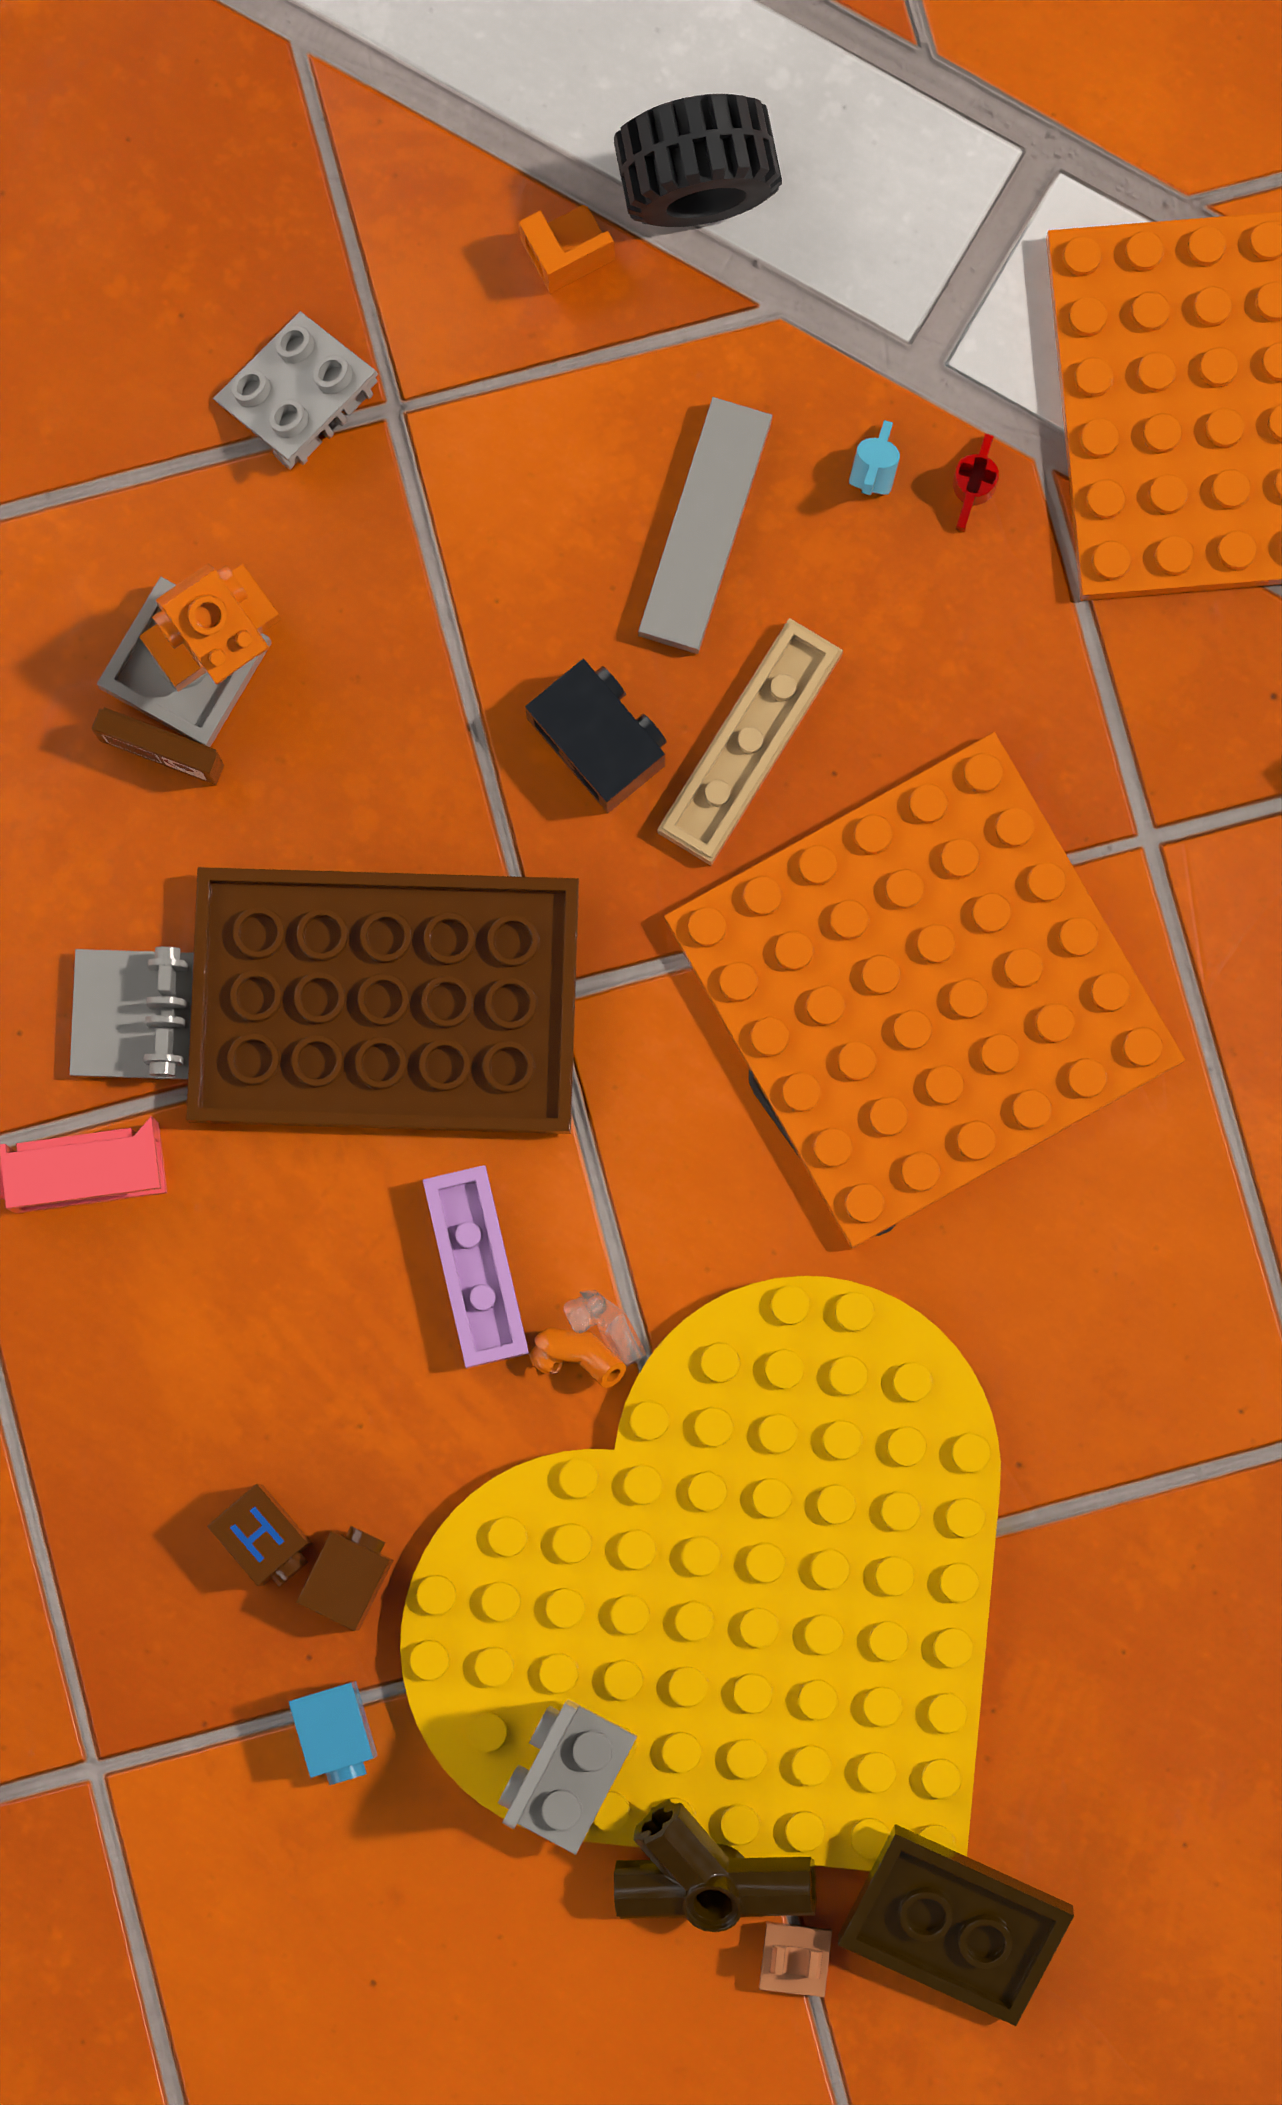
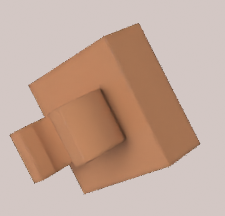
[759,1921,832,1997]

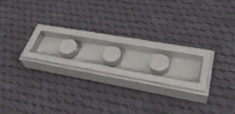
[638,397,772,654]

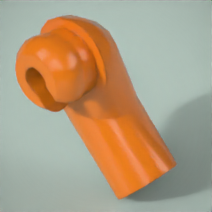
[529,1328,626,1388]

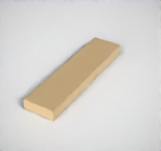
[657,618,843,865]

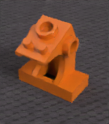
[139,563,282,692]

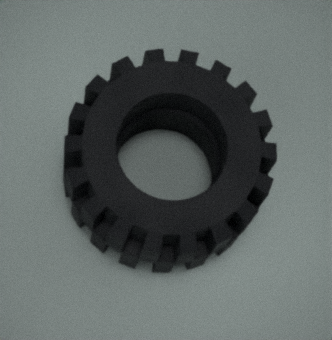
[614,94,782,227]

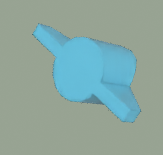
[849,420,900,495]

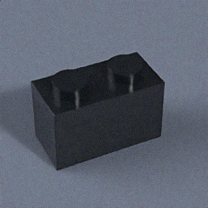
[525,658,667,814]

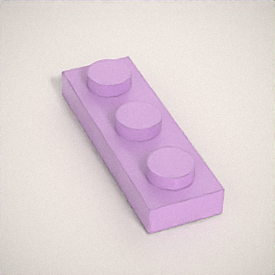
[423,1165,529,1368]

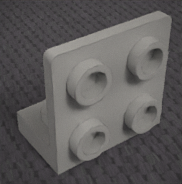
[498,1699,637,1855]

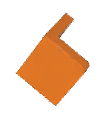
[518,205,615,294]

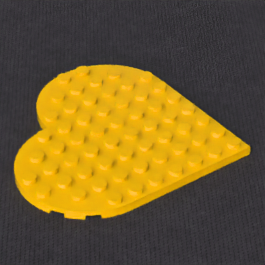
[400,1276,1001,1871]

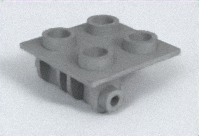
[213,311,378,470]
[70,947,194,1079]

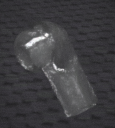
[563,1290,647,1367]

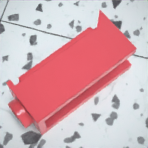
[0,1116,167,1214]

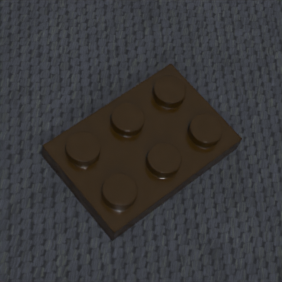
[838,1824,1074,2026]

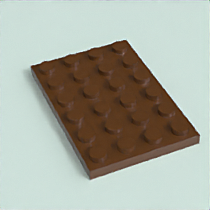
[186,867,579,1134]

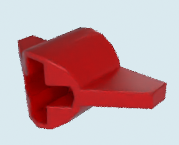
[953,433,999,532]

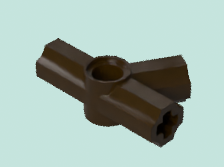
[614,1799,817,1932]

